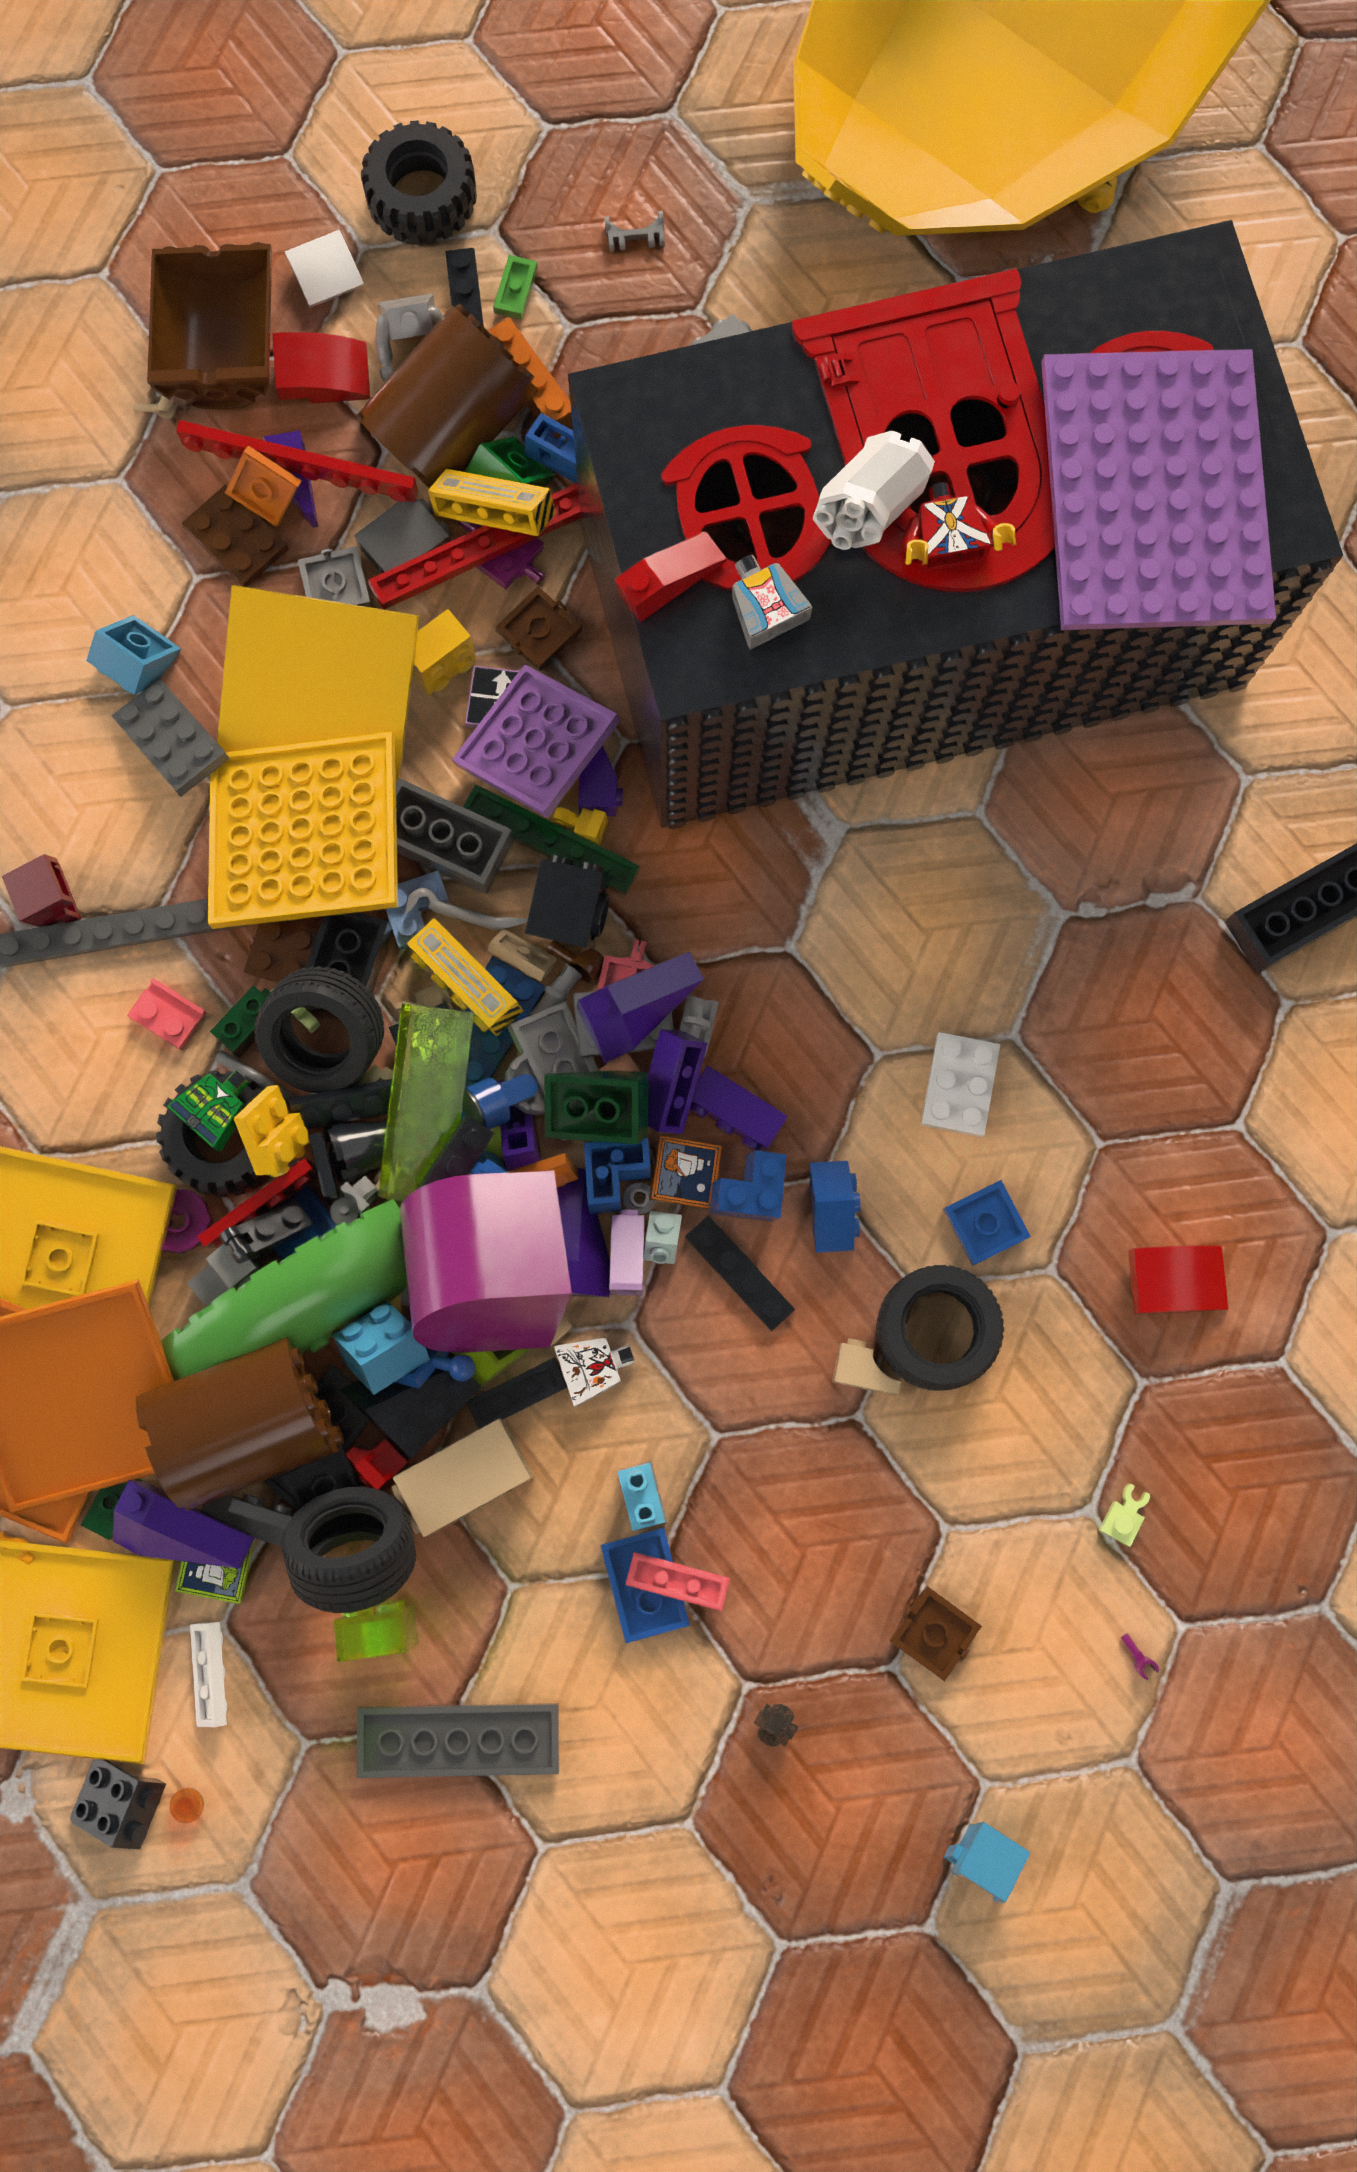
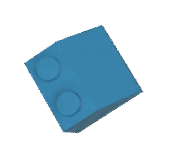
[86,615,181,695]

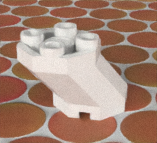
[812,431,935,550]

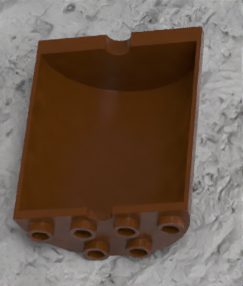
[147,242,272,410]
[356,304,538,489]
[136,1337,344,1511]

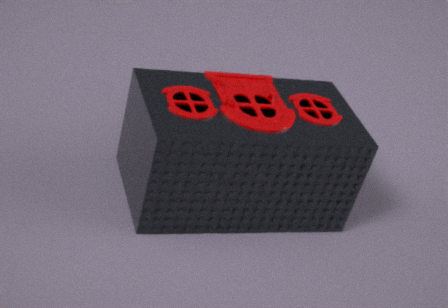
[568,220,1343,829]

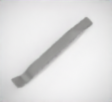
[404,888,528,930]

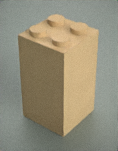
[392,1419,534,1538]

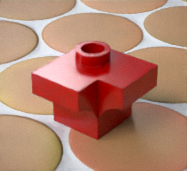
[346,1438,411,1490]

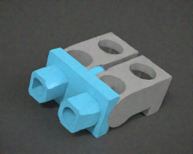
[618,1461,667,1531]

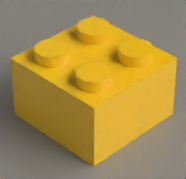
[412,609,476,695]

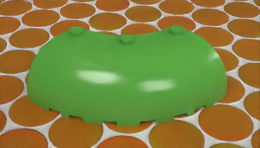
[161,1199,408,1380]

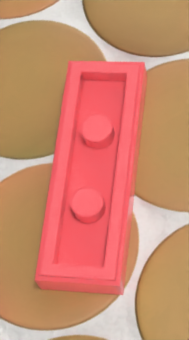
[625,1552,730,1611]

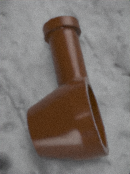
[547,940,604,984]

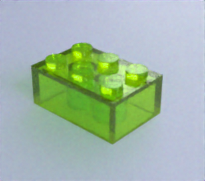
[333,1599,418,1662]

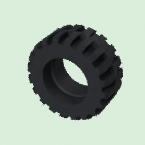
[361,120,477,245]
[156,1070,271,1197]

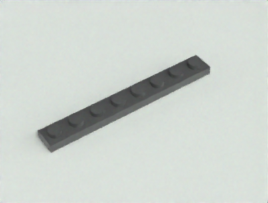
[0,898,248,968]

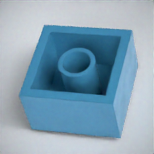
[332,1301,430,1395]

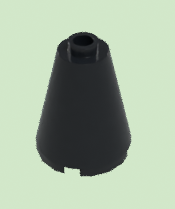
[324,1120,416,1186]

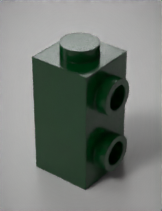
[210,985,271,1058]

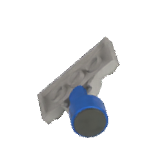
[461,1001,599,1141]

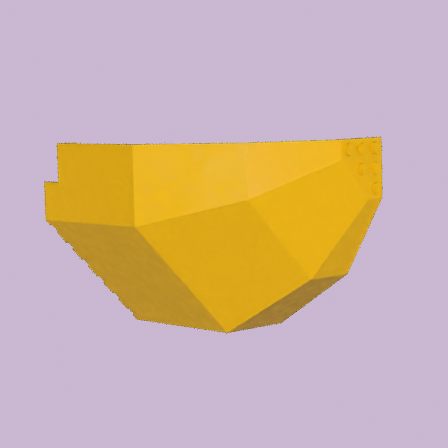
[794,0,1271,236]

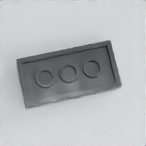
[111,678,230,797]

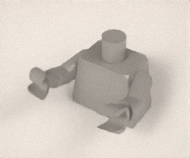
[376,293,443,382]

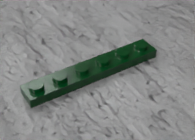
[463,784,640,896]

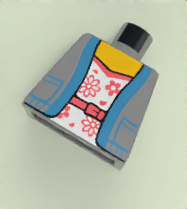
[732,555,812,650]

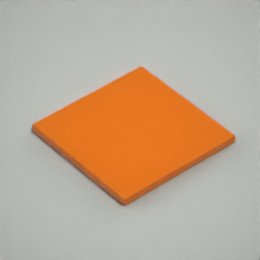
[0,1279,175,1513]

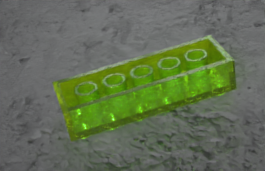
[378,1004,474,1201]

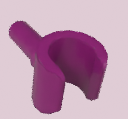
[1121,1633,1159,1680]

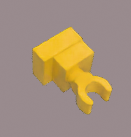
[553,806,608,846]

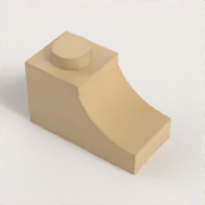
[832,1338,901,1396]

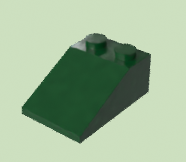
[544,1070,648,1144]

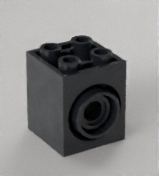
[525,855,611,949]

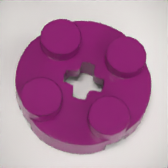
[162,1189,212,1254]

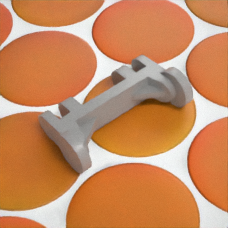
[604,211,665,252]

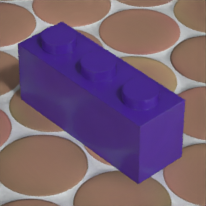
[648,1029,708,1134]
[690,1065,788,1152]

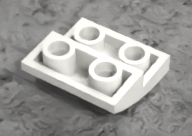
[285,230,364,308]

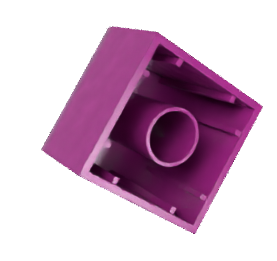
[400,1171,572,1353]

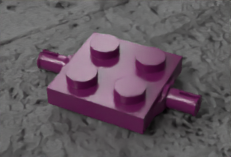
[458,521,545,590]

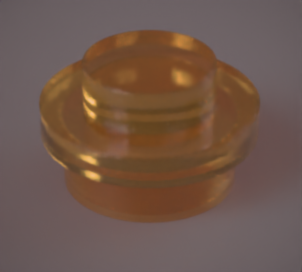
[169,1788,204,1823]

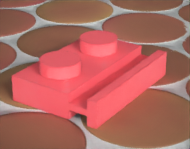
[127,978,207,1051]

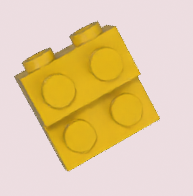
[233,1085,310,1177]

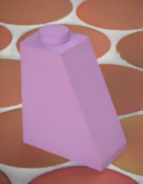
[609,1210,645,1296]

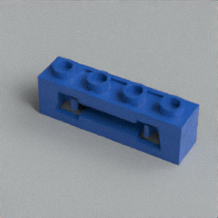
[524,413,577,483]

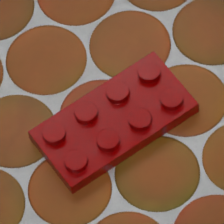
[197,1158,317,1248]

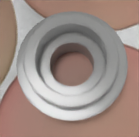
[623,1183,655,1215]

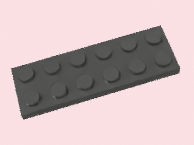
[357,1703,559,1778]

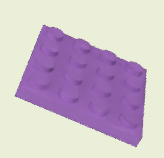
[452,664,621,818]

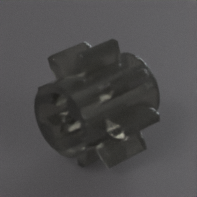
[754,1704,798,1747]

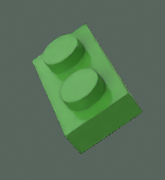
[493,255,538,320]

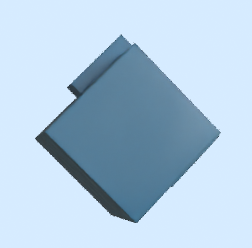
[943,1822,1031,1903]

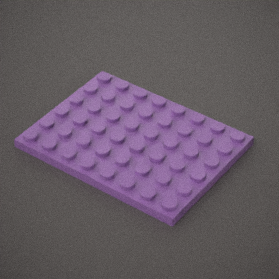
[1041,349,1276,630]

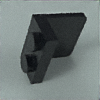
[70,1759,166,1849]

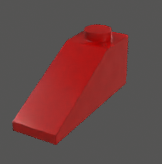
[614,532,727,622]

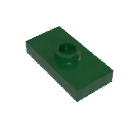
[81,1478,144,1540]

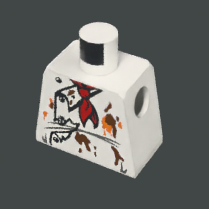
[554,1338,635,1407]

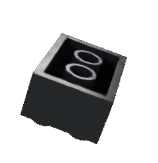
[307,912,393,993]

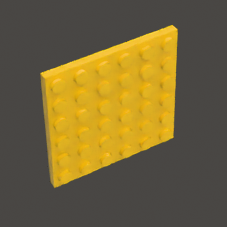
[208,732,398,929]

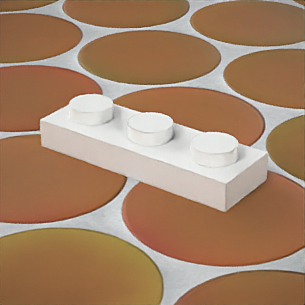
[190,1622,228,1727]

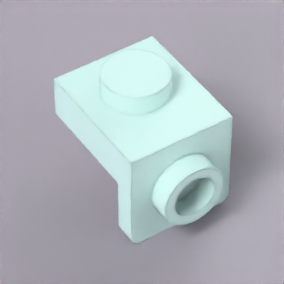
[644,1211,682,1264]

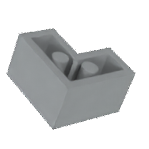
[187,1244,263,1307]

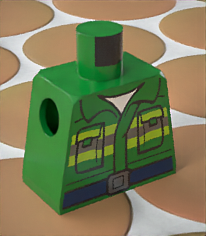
[167,1070,250,1152]

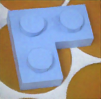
[386,871,449,950]

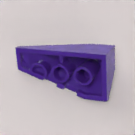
[576,952,704,1064]
[557,1168,610,1298]
[113,1480,255,1568]

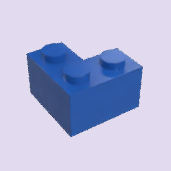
[584,1138,651,1214]
[709,1150,787,1222]
[810,1161,861,1253]

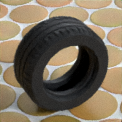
[254,966,385,1093]
[876,1265,1004,1391]
[281,1487,416,1613]

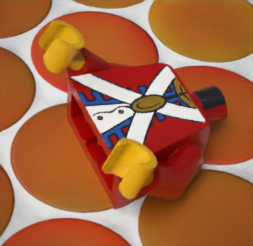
[902,482,1016,573]

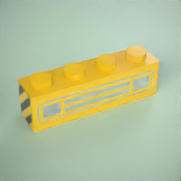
[428,469,556,536]
[407,918,524,1037]

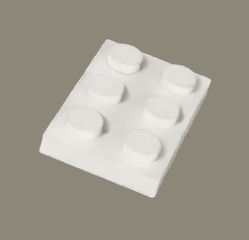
[921,1032,1000,1137]

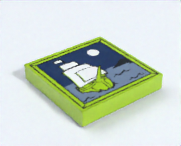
[175,1538,256,1604]

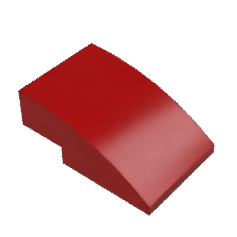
[272,332,371,404]
[1128,1246,1229,1315]

